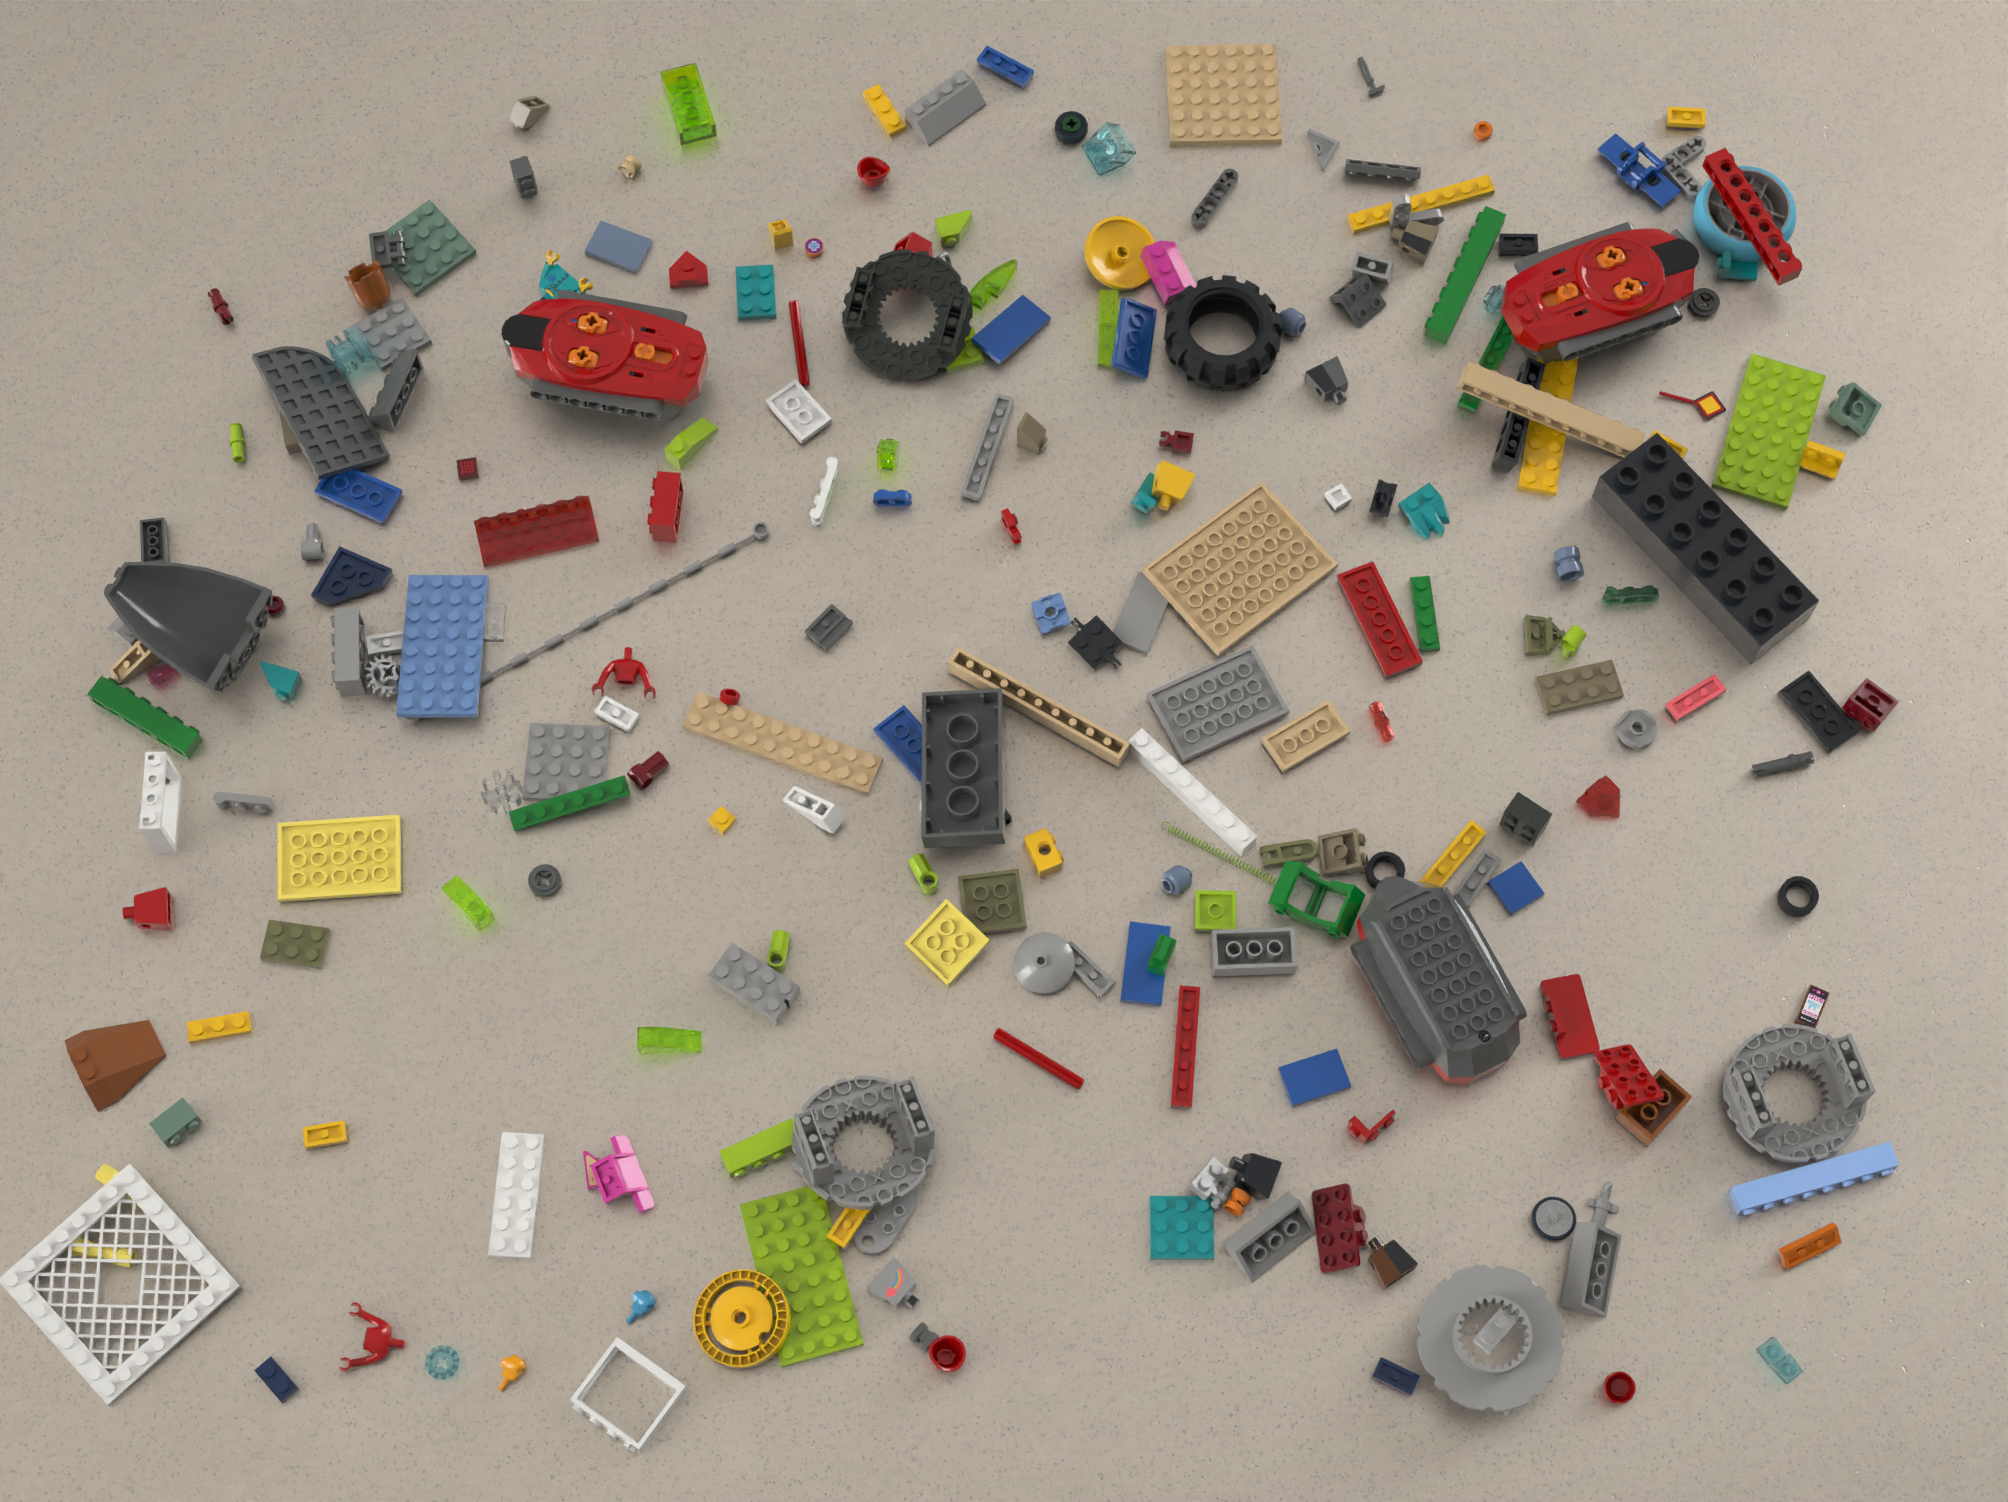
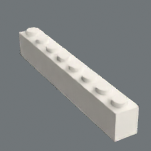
[1128,728,1257,858]

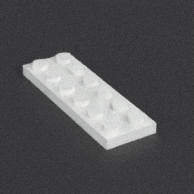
[488,1132,545,1260]

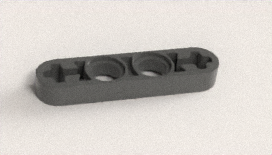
[1191,169,1238,229]

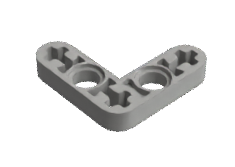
[1661,136,1706,200]
[1389,195,1444,231]

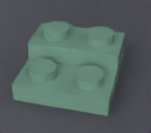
[1828,382,1882,436]

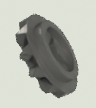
[1689,288,1720,317]
[528,864,561,896]

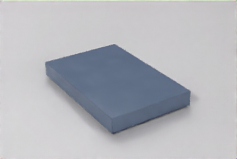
[585,221,653,273]

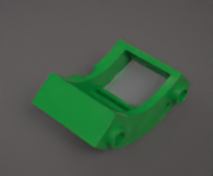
[1268,861,1365,938]

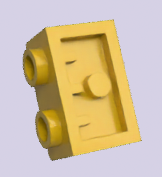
[1800,440,1846,479]

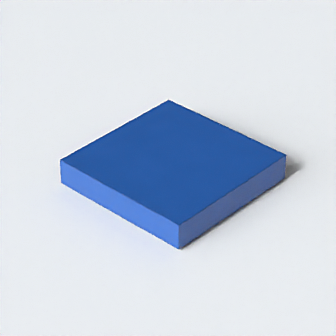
[1487,861,1545,916]

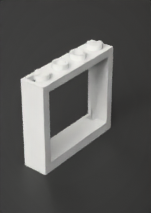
[139,752,182,854]
[570,1337,687,1453]

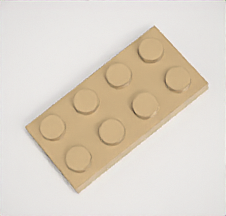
[1261,700,1351,773]

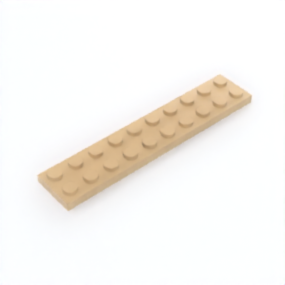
[682,692,883,795]

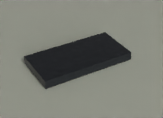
[1777,671,1861,754]

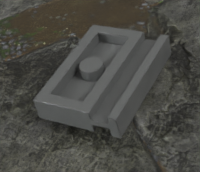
[805,604,853,651]

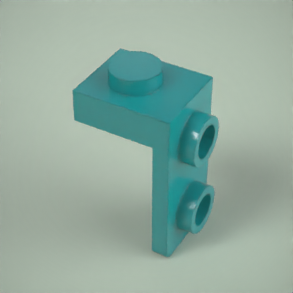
[1717,250,1758,281]
[1130,472,1157,514]

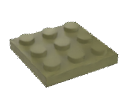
[958,869,1027,934]

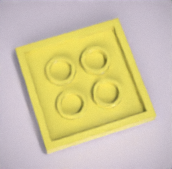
[904,899,991,986]

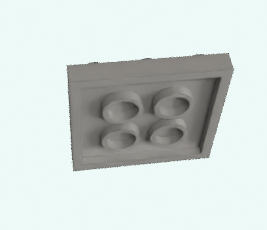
[353,298,432,371]

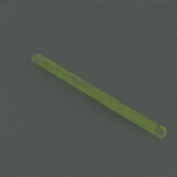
[1161,822,1299,896]

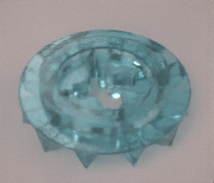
[425,1345,460,1380]

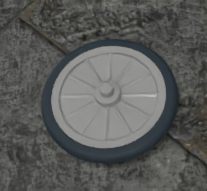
[1532,1197,1576,1241]

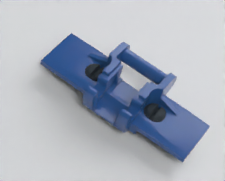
[1597,133,1681,208]

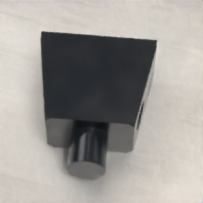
[1229,1153,1282,1200]

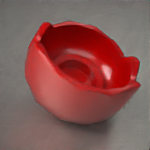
[1603,1371,1636,1404]

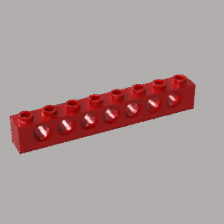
[1702,148,1802,286]

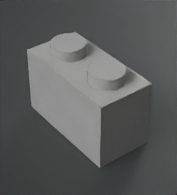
[1351,252,1394,284]

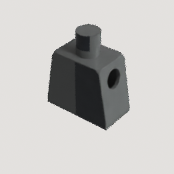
[1304,356,1348,405]

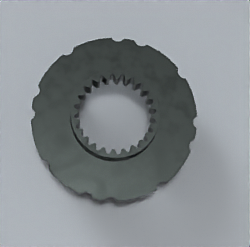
[842,249,973,381]

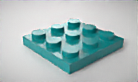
[1150,1196,1214,1260]

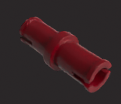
[208,288,234,325]

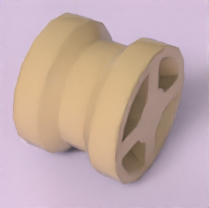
[618,154,642,178]

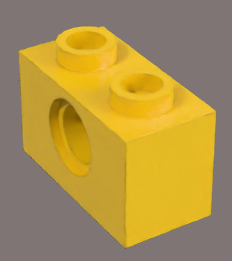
[1023,828,1064,878]

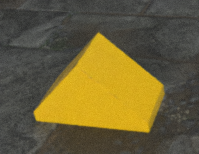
[767,219,793,249]

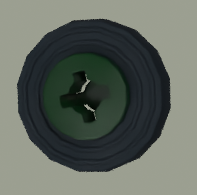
[1055,111,1088,144]

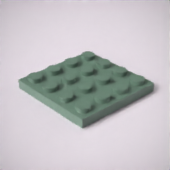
[369,199,476,296]

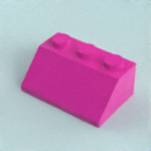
[1140,241,1196,305]

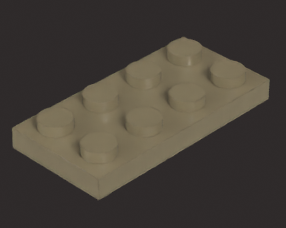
[1535,659,1624,715]

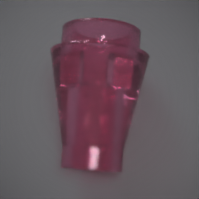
[146,664,178,687]

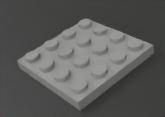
[522,723,611,801]

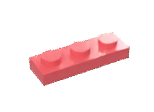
[1665,674,1727,721]

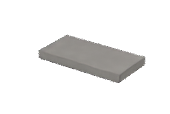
[1113,572,1169,654]

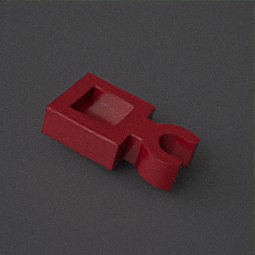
[1159,430,1194,454]

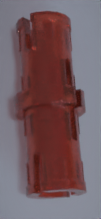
[1369,701,1396,742]

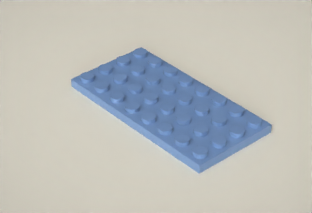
[396,575,488,718]

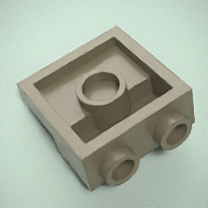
[1318,828,1369,876]

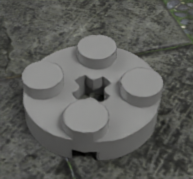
[1616,709,1658,750]

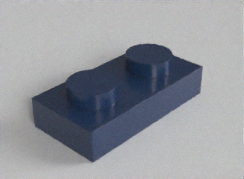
[254,1356,299,1404]
[1371,1357,1420,1396]

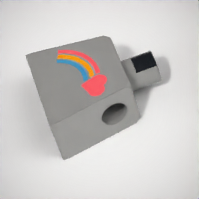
[867,1257,920,1309]

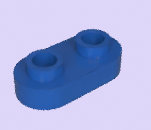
[873,489,912,507]

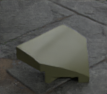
[1524,615,1566,655]

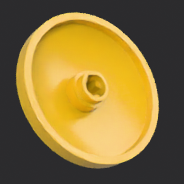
[1084,216,1155,290]

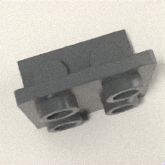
[1329,274,1386,327]

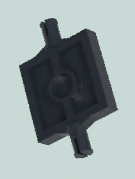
[1068,615,1124,671]

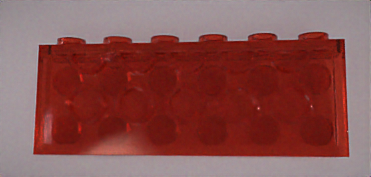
[474,495,599,567]

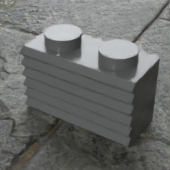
[510,156,538,198]

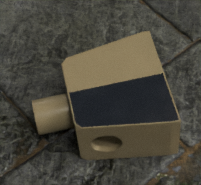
[1391,221,1439,266]

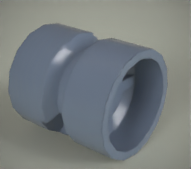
[1554,546,1584,582]

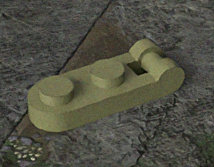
[1259,839,1318,869]

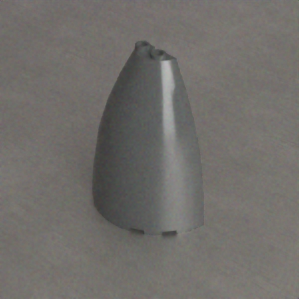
[104,562,273,694]

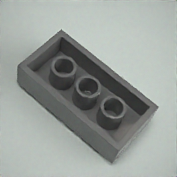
[140,517,169,563]

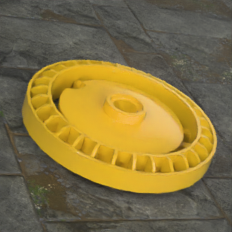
[693,1269,791,1368]

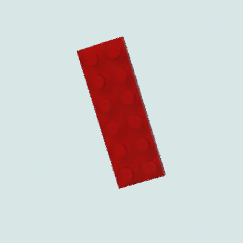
[1337,561,1423,678]

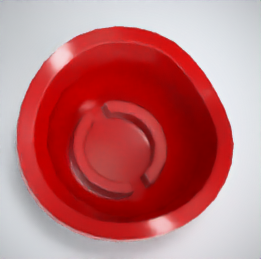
[857,156,890,187]
[928,1335,966,1372]

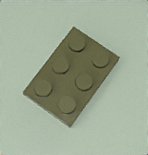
[260,920,330,969]

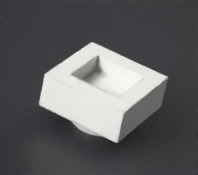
[1325,484,1352,511]

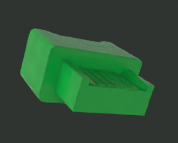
[1147,934,1177,977]

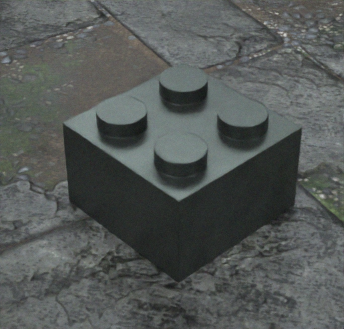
[1500,792,1552,846]

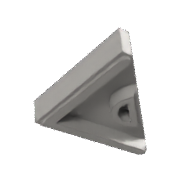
[1307,128,1340,172]

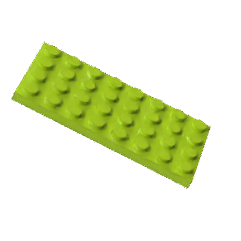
[1711,353,1826,510]
[740,1186,864,1368]

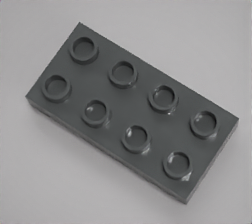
[921,688,1005,848]

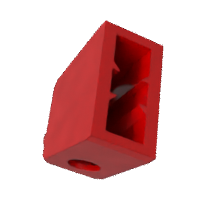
[123,887,172,930]

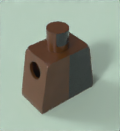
[1368,1236,1418,1291]

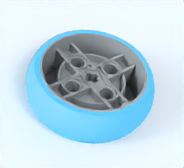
[1694,166,1796,262]

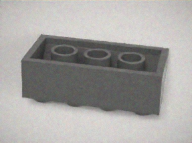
[369,349,424,433]

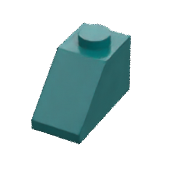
[260,661,302,700]

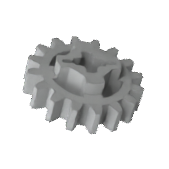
[363,655,401,698]

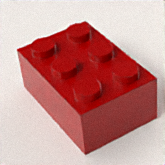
[647,471,684,543]

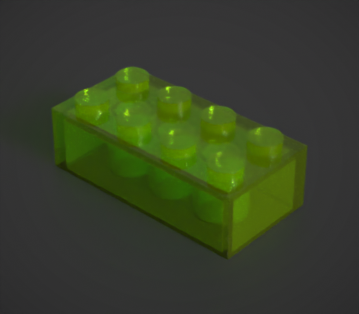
[660,63,717,145]

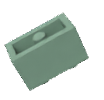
[149,1098,202,1147]

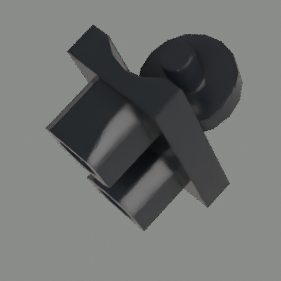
[1369,479,1398,517]

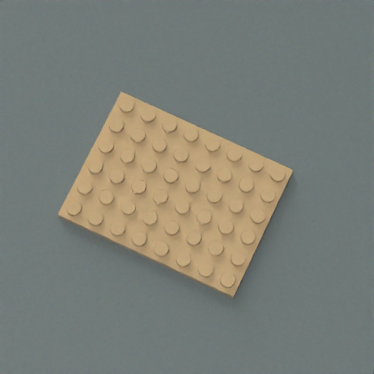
[1142,481,1338,656]

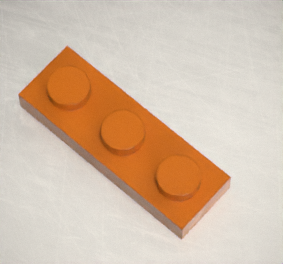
[1778,1222,1842,1270]

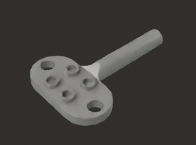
[792,1162,917,1255]

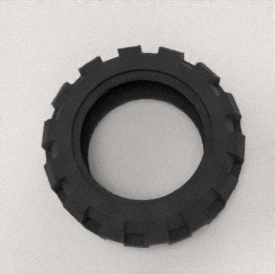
[1164,275,1282,392]

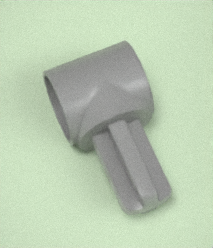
[301,523,324,560]

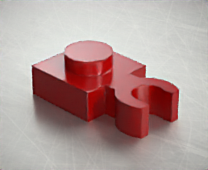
[1001,508,1022,545]

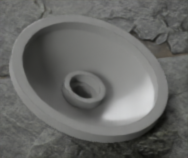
[1014,932,1075,994]

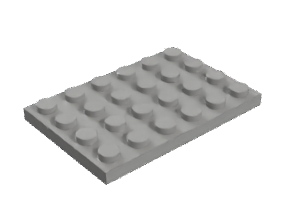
[1146,645,1290,763]

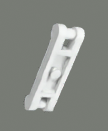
[810,457,838,527]

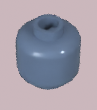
[1279,307,1307,336]
[1162,865,1192,895]

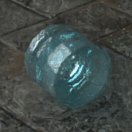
[325,324,375,376]

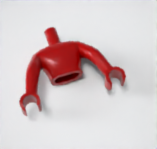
[592,647,656,699]
[339,1302,404,1372]

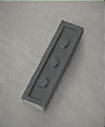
[1345,159,1421,181]

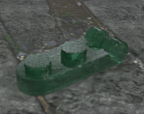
[1602,585,1659,605]

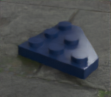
[311,546,393,606]

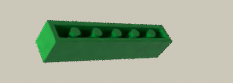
[87,676,203,760]

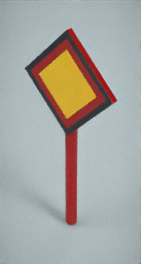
[1659,391,1726,421]

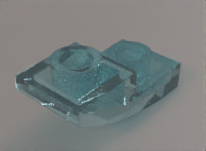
[1756,1337,1803,1384]

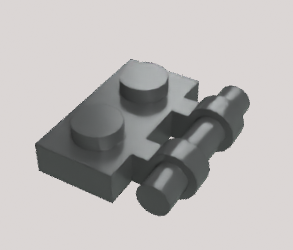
[369,230,407,269]

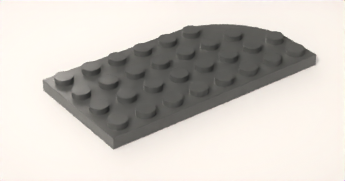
[252,346,390,480]

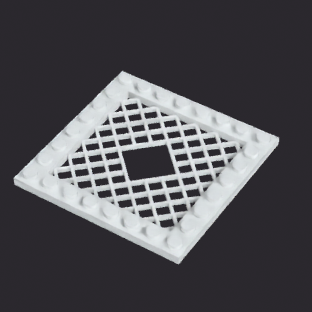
[0,1163,241,1406]

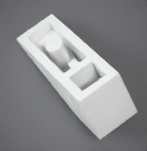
[782,786,845,834]

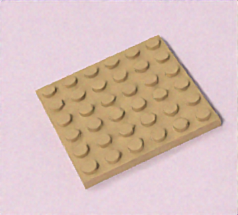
[1165,43,1282,145]

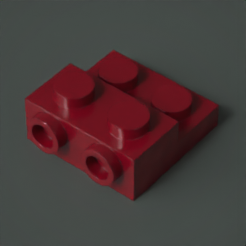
[1842,678,1899,732]

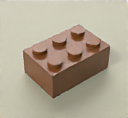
[1616,1069,1692,1147]

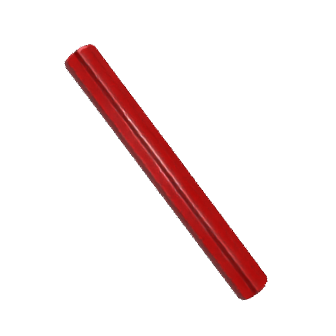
[789,300,810,387]
[993,1028,1084,1089]

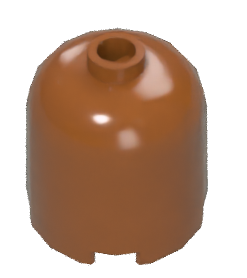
[344,261,391,310]

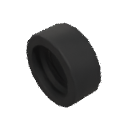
[1366,851,1405,889]
[1777,876,1819,917]

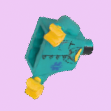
[539,250,593,301]

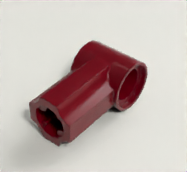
[627,751,669,790]

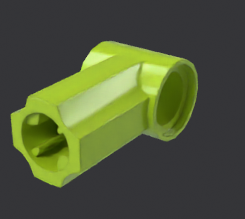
[1560,625,1587,658]
[908,853,939,895]
[767,930,791,973]

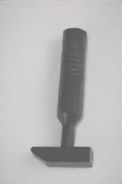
[1357,56,1385,97]

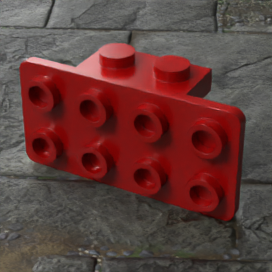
[1540,974,1600,1059]
[1594,1044,1664,1110]

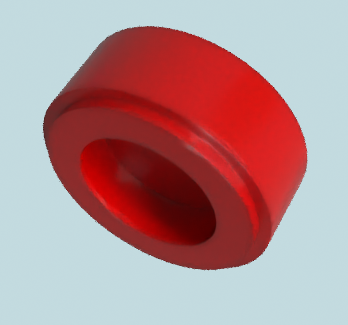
[719,688,740,705]

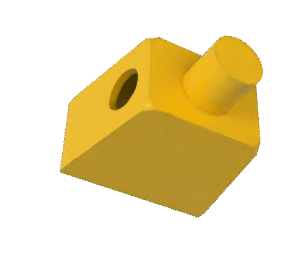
[1152,460,1196,510]

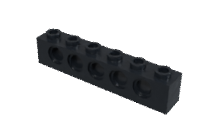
[1491,357,1546,472]

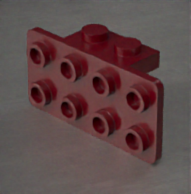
[1312,1183,1368,1273]

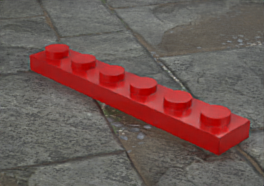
[1171,985,1200,1108]

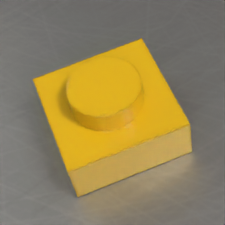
[708,806,737,835]

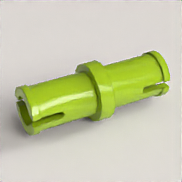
[229,423,245,462]

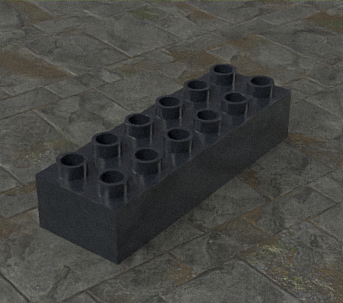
[1592,433,1819,665]

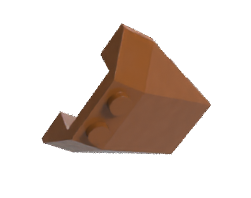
[65,1020,166,1112]

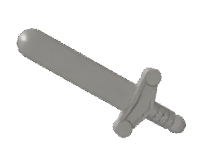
[1587,1181,1619,1226]

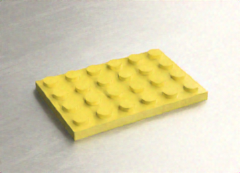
[278,815,402,902]

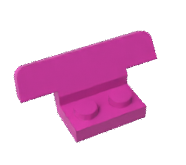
[590,1135,654,1213]

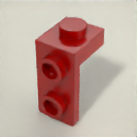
[1347,1110,1396,1144]

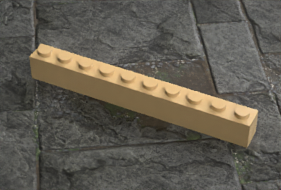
[1456,362,1646,458]
[948,647,1130,768]

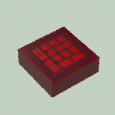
[457,457,479,480]

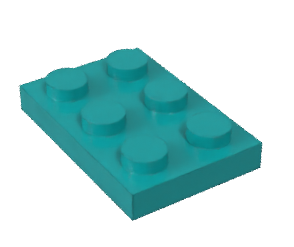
[735,264,776,321]

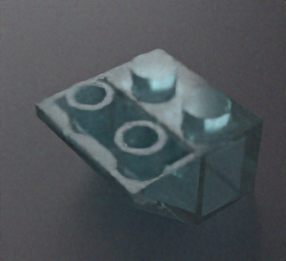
[1082,122,1136,175]

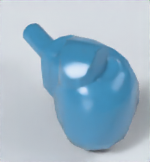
[626,1290,656,1324]

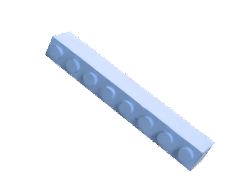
[1728,1142,1899,1216]

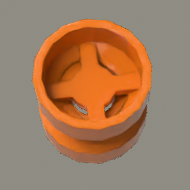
[1223,1188,1252,1217]

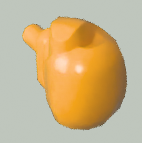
[498,1355,526,1392]

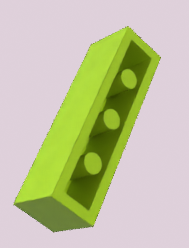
[719,1118,794,1178]

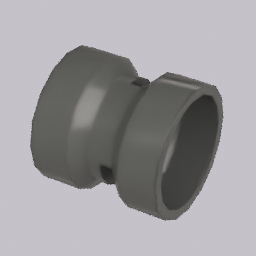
[909,1322,939,1352]

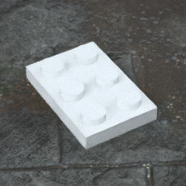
[766,379,832,444]

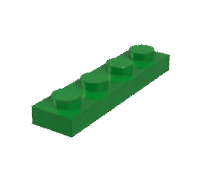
[1409,576,1440,652]

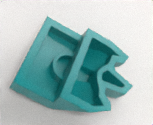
[1398,482,1450,540]

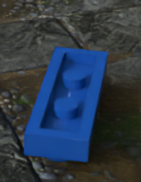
[977,45,1034,87]

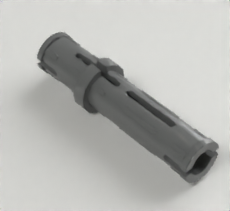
[1752,751,1814,777]

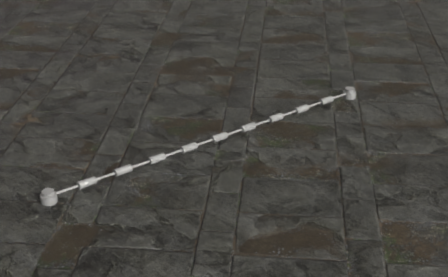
[405,522,769,724]

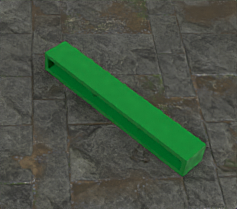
[1424,206,1506,344]

